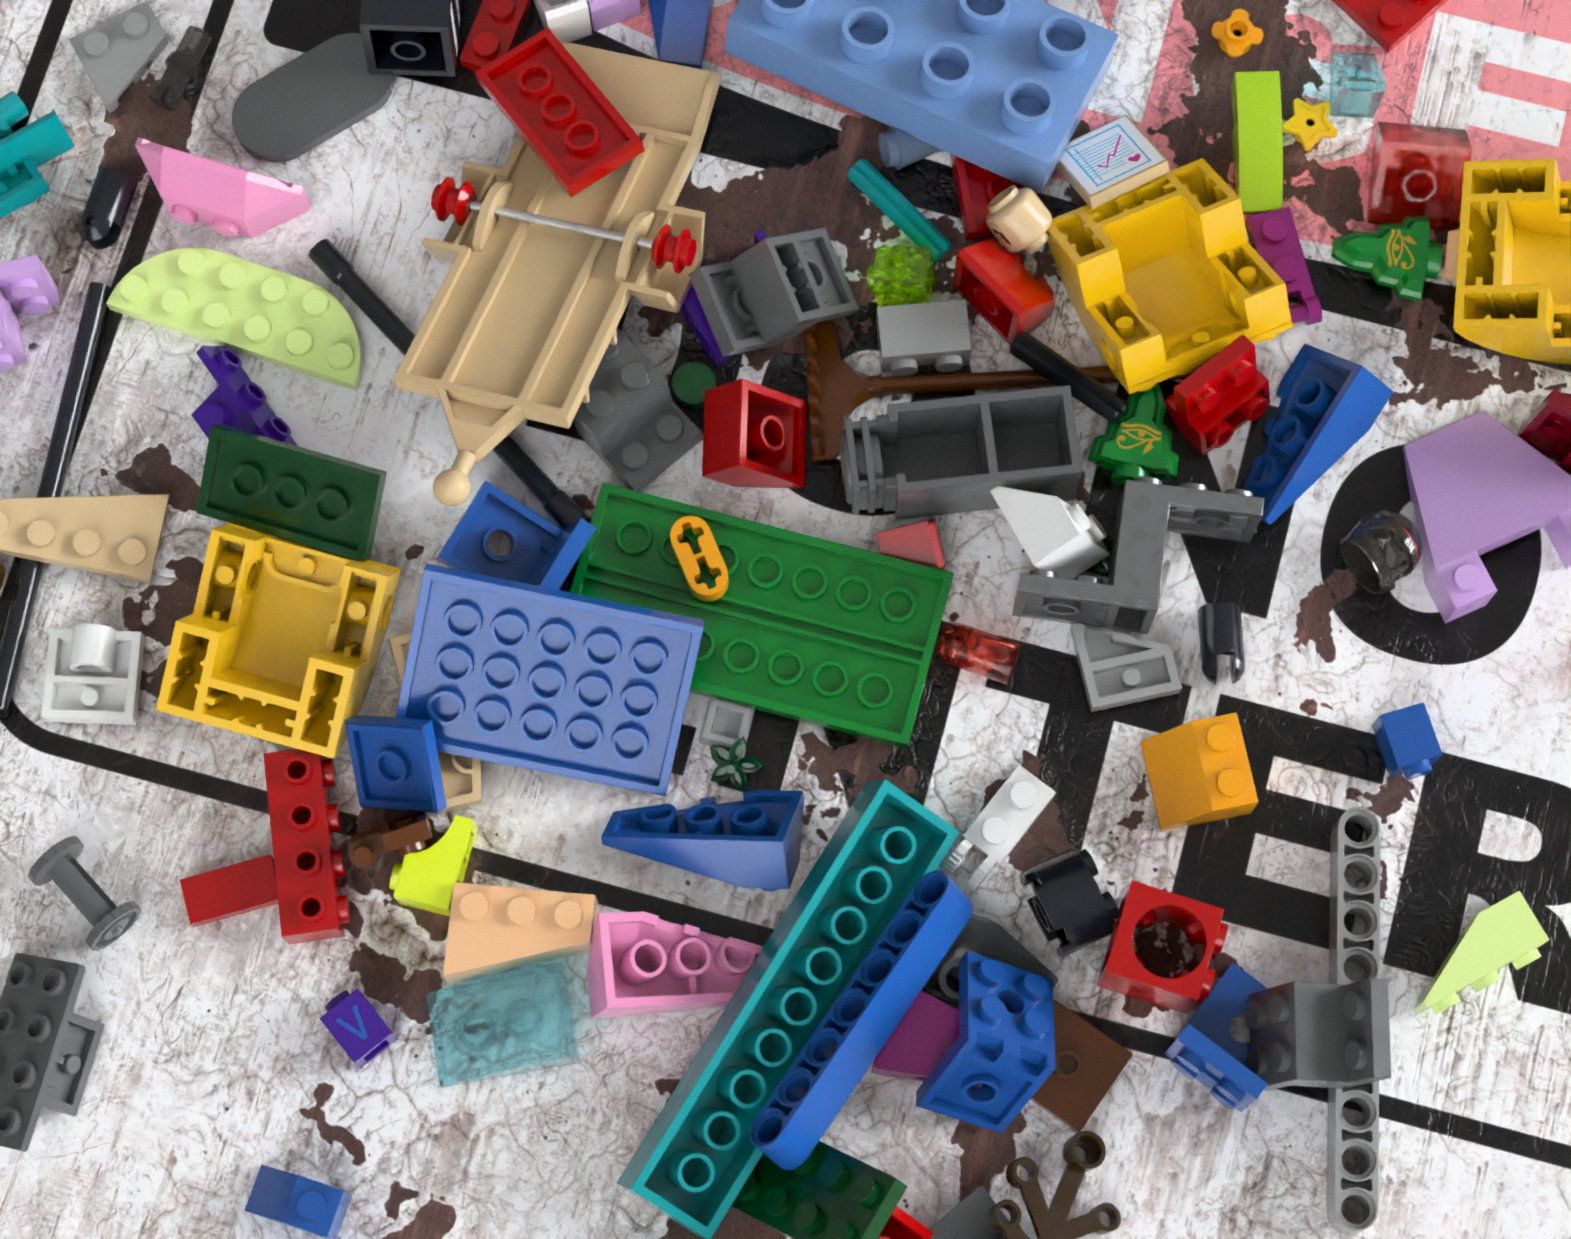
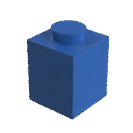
[1372,702,1443,780]

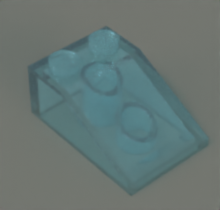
[426,961,581,1088]

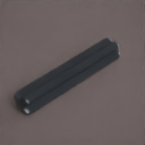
[1010,331,1128,424]

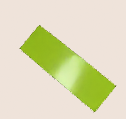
[1231,71,1283,215]

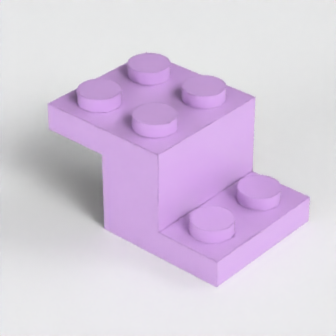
[0,254,61,373]

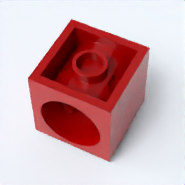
[1097,881,1228,1014]

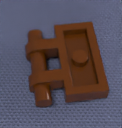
[348,811,432,868]

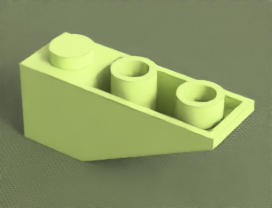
[1415,890,1549,1015]

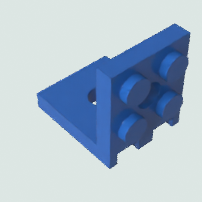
[435,481,596,590]
[916,951,1056,1134]
[1164,963,1268,1112]

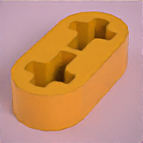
[670,515,729,602]

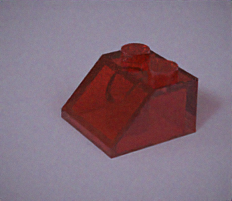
[1367,121,1472,231]

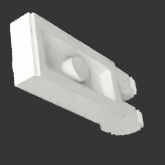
[943,764,1056,892]

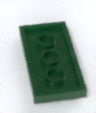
[196,423,387,562]
[731,1141,908,1239]

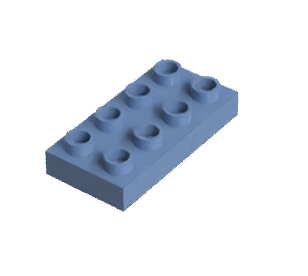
[724,0,1119,194]

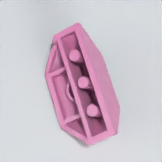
[135,137,310,238]

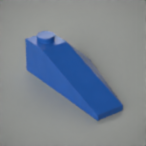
[1244,343,1394,525]
[601,790,804,891]

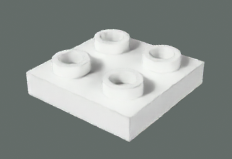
[41,623,145,725]

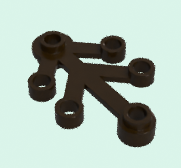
[988,1131,1121,1239]

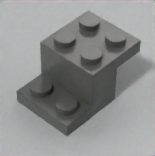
[688,227,859,357]
[573,327,703,492]
[1245,978,1391,1091]

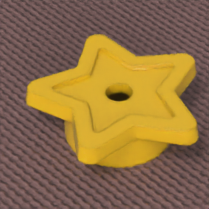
[1282,98,1338,151]

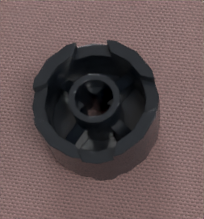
[1020,849,1120,958]

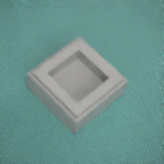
[699,696,755,749]

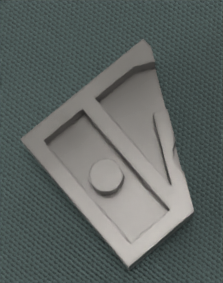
[69,1,169,113]
[1070,623,1182,712]

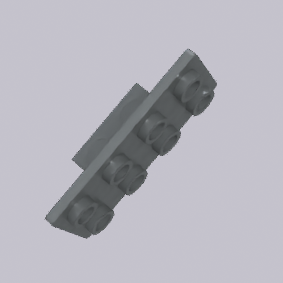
[0,953,105,1152]

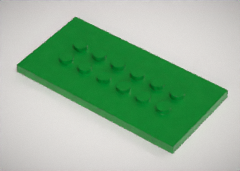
[570,483,954,749]

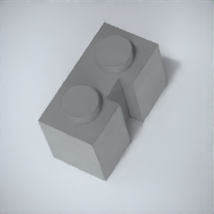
[876,299,972,376]

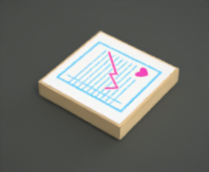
[1056,115,1170,209]

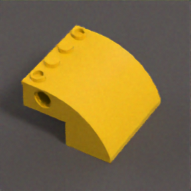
[1046,158,1293,394]
[1453,158,1571,365]
[156,522,402,759]

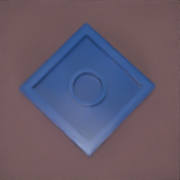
[345,715,447,813]

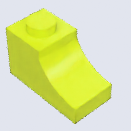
[389,815,478,916]

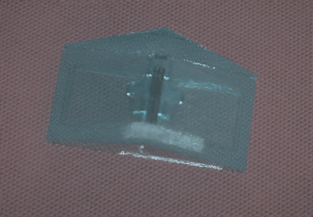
[1330,52,1386,118]

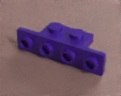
[191,345,297,446]

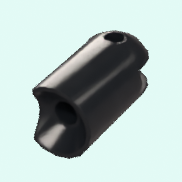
[79,167,138,249]
[1197,602,1245,685]

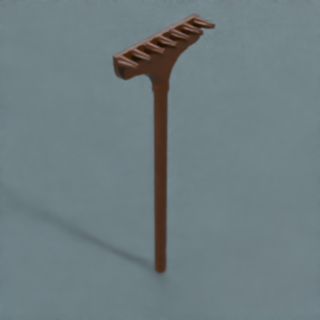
[804,321,1193,461]

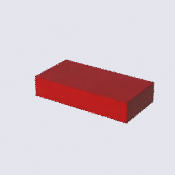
[180,854,278,927]

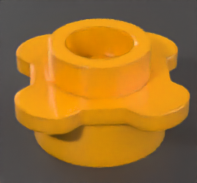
[1211,9,1264,58]

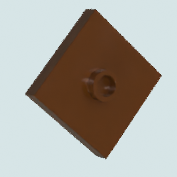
[1030,999,1133,1133]

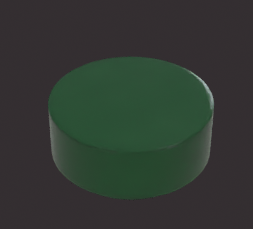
[672,362,717,409]

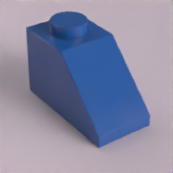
[244,1165,352,1239]

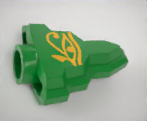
[1331,216,1443,302]
[1087,383,1179,487]

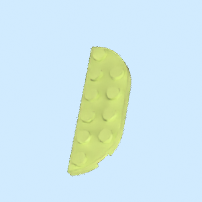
[106,248,363,391]

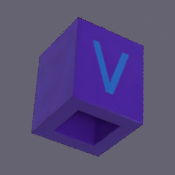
[319,988,398,1069]

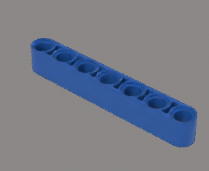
[749,871,973,1170]

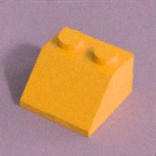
[1140,712,1259,831]

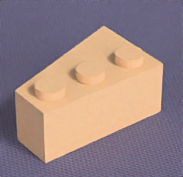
[443,882,599,985]

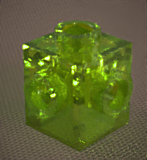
[867,245,935,307]

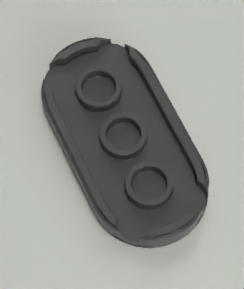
[232,33,395,162]

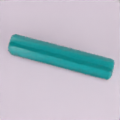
[848,159,951,262]

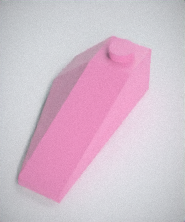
[587,911,764,1018]

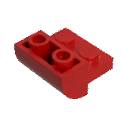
[1164,334,1270,456]

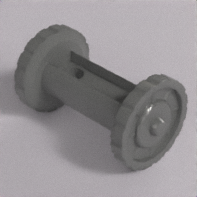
[28,836,141,951]

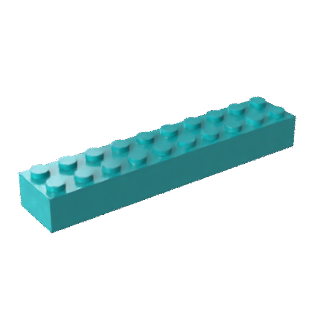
[617,779,960,1239]

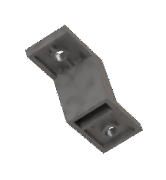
[1012,476,1264,634]

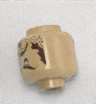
[986,185,1052,254]

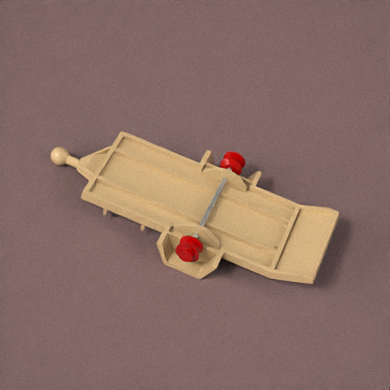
[394,41,722,506]

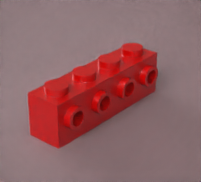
[263,749,351,945]

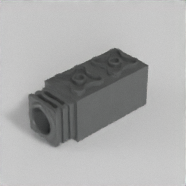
[839,385,1082,520]

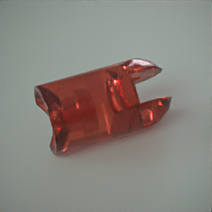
[936,623,1021,685]

